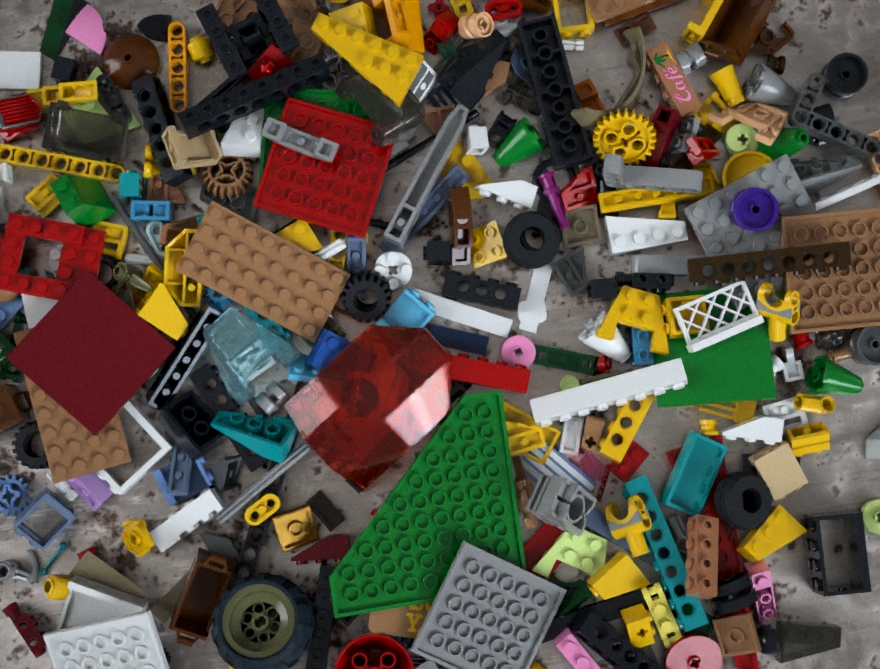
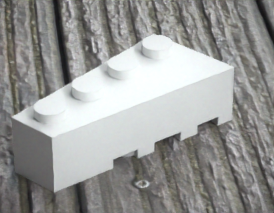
[603,216,688,256]
[149,487,228,553]

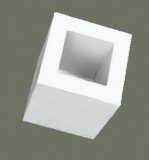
[462,124,489,155]

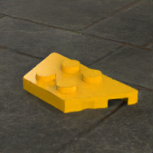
[440,139,493,200]

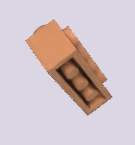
[685,514,719,599]

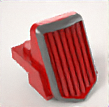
[0,92,42,144]

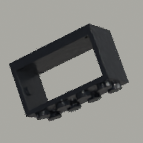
[803,510,872,597]

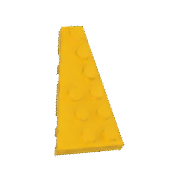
[311,12,424,107]

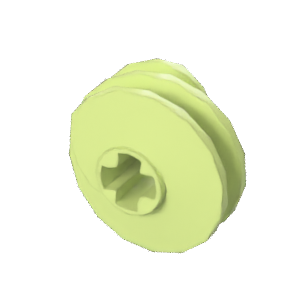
[723,123,759,157]
[860,499,880,535]

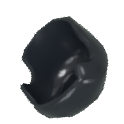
[756,624,778,655]

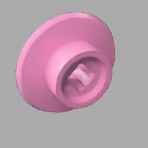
[501,335,536,367]

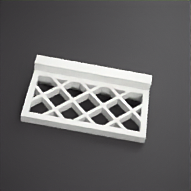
[673,281,764,353]

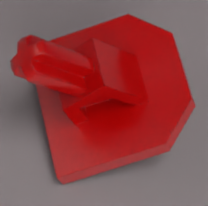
[247,43,294,80]

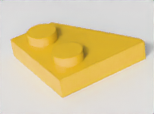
[506,421,547,456]

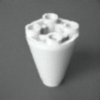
[578,310,632,363]

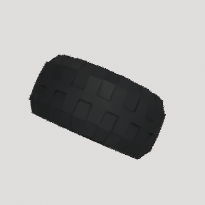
[503,211,561,269]
[714,471,772,530]

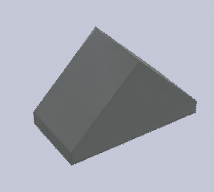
[209,454,242,492]

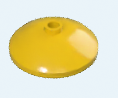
[721,150,773,187]

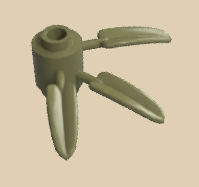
[110,262,153,311]

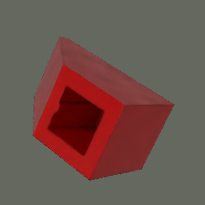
[423,9,460,55]

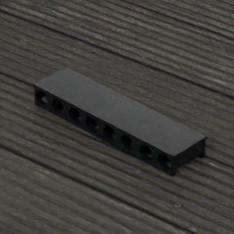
[516,13,593,171]

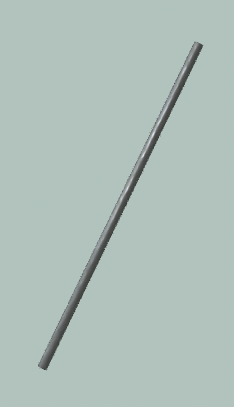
[109,195,268,418]

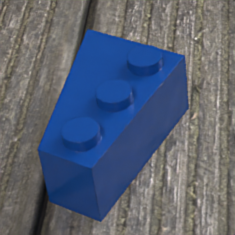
[306,328,378,373]

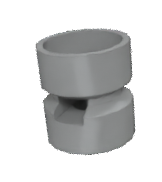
[674,42,707,75]
[254,380,291,417]

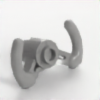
[0,549,39,583]

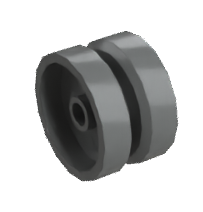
[846,326,880,366]

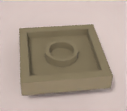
[562,204,603,249]

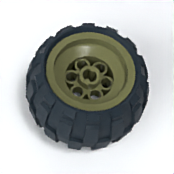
[211,573,315,669]

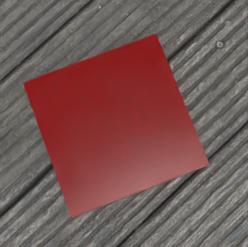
[253,97,399,239]

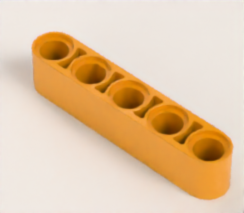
[168,21,190,116]

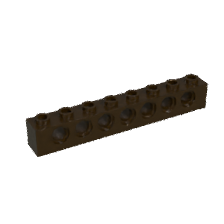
[686,241,852,286]

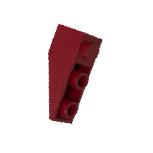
[640,104,681,167]
[291,533,350,565]

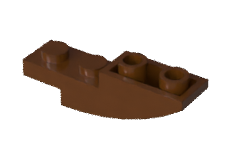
[449,186,473,266]

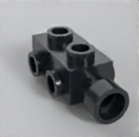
[615,272,674,294]

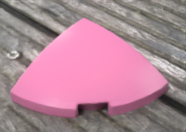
[65,4,106,56]

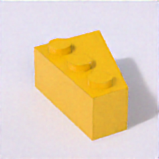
[276,220,323,254]
[735,504,808,563]

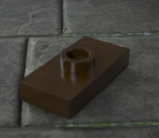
[306,490,345,532]

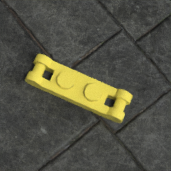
[641,582,682,649]

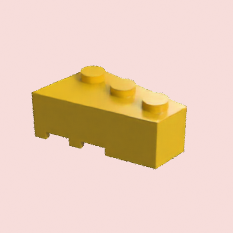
[328,2,377,36]

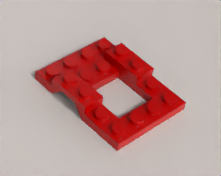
[0,212,107,300]

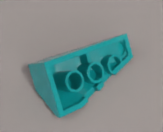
[211,411,299,464]

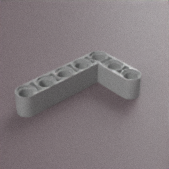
[602,154,703,193]

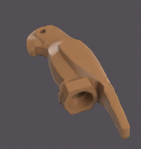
[513,456,537,529]

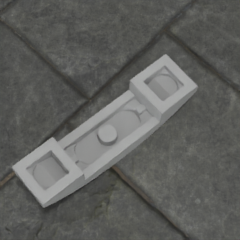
[261,117,339,163]

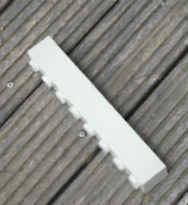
[529,358,688,427]

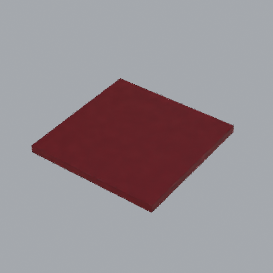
[6,270,176,436]

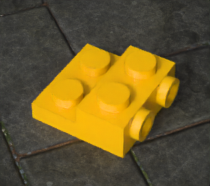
[661,294,710,339]

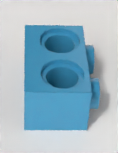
[130,200,174,223]
[628,327,654,366]

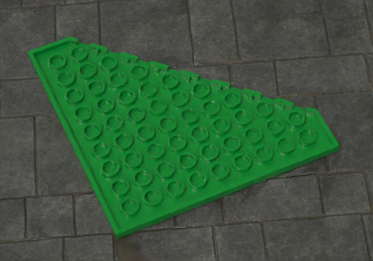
[329,390,526,618]

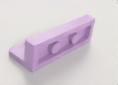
[66,472,114,511]

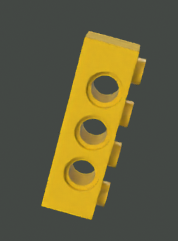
[598,394,655,464]

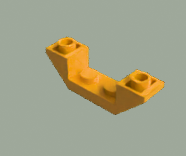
[372,0,411,48]

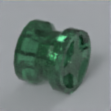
[436,37,458,61]

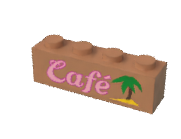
[646,41,702,121]

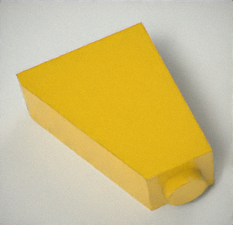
[586,550,650,600]

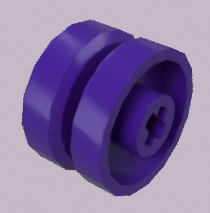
[729,187,779,231]

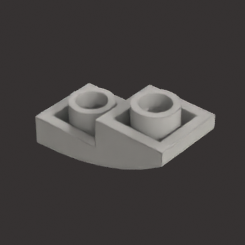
[670,117,701,155]

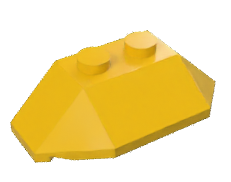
[163,228,204,308]

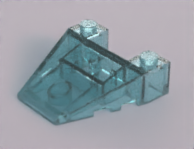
[203,307,301,406]

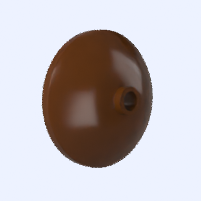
[103,34,160,90]

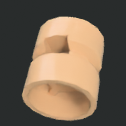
[458,12,494,40]

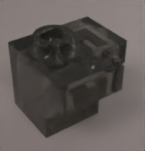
[815,329,846,352]

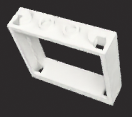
[96,399,174,495]

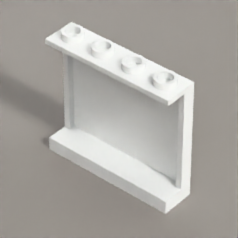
[57,575,149,630]

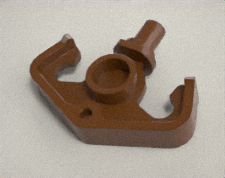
[747,21,794,57]

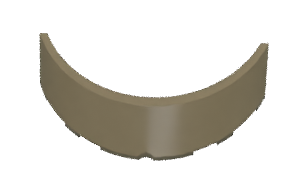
[570,26,646,129]

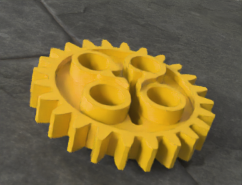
[593,108,656,165]

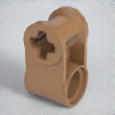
[580,414,605,452]

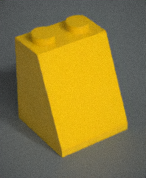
[135,278,188,341]

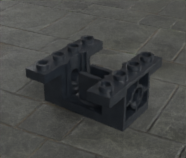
[195,0,300,81]

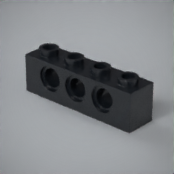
[441,270,522,312]

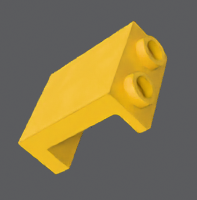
[680,0,724,45]

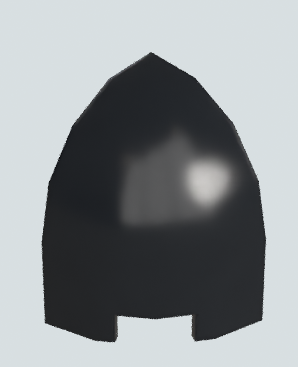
[137,14,172,42]

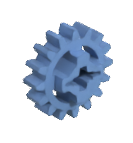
[0,474,33,517]

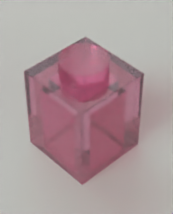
[575,452,607,482]

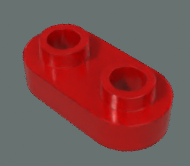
[485,0,523,21]

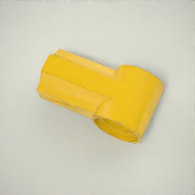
[793,393,835,415]

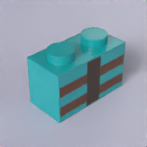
[119,170,147,203]

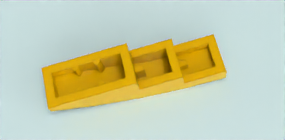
[26,80,98,109]

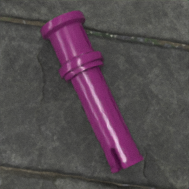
[538,171,570,230]

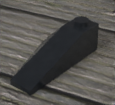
[438,29,509,110]

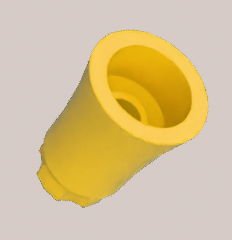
[709,64,746,108]

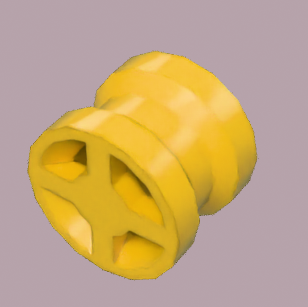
[699,420,719,435]

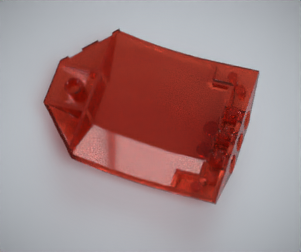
[284,324,452,491]

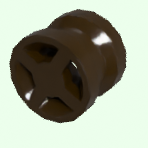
[766,54,786,75]

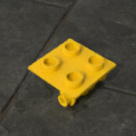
[471,220,508,269]

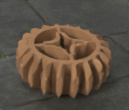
[201,154,254,199]

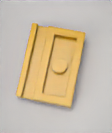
[24,172,60,218]

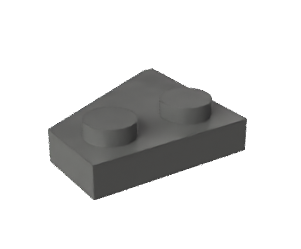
[551,245,588,297]

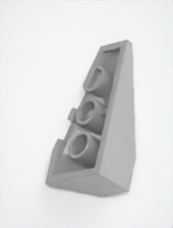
[790,154,862,197]

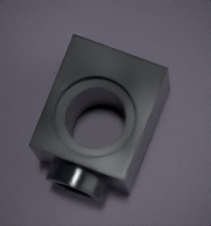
[50,55,79,85]

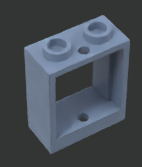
[13,487,76,551]

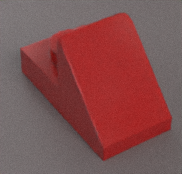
[685,136,720,166]

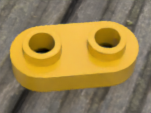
[245,493,281,526]

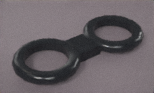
[520,158,576,251]

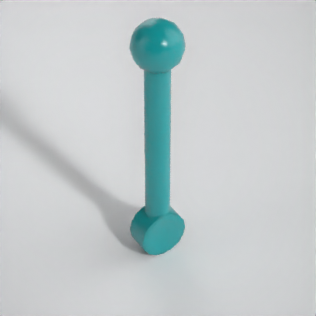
[39,542,67,576]

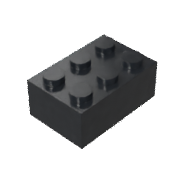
[157,389,227,462]

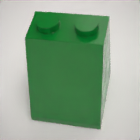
[49,174,117,228]

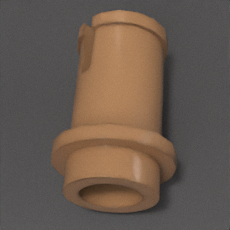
[825,347,852,363]

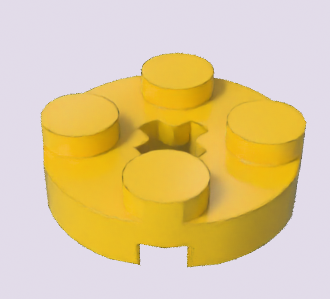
[122,518,155,557]

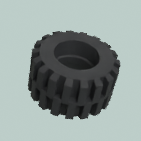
[342,270,392,323]
[12,420,49,469]

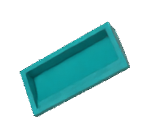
[659,431,728,516]

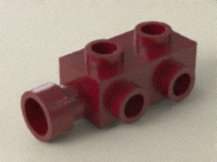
[2,602,47,658]

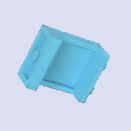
[376,287,436,349]

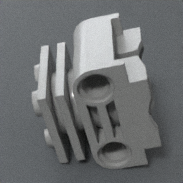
[525,473,597,537]

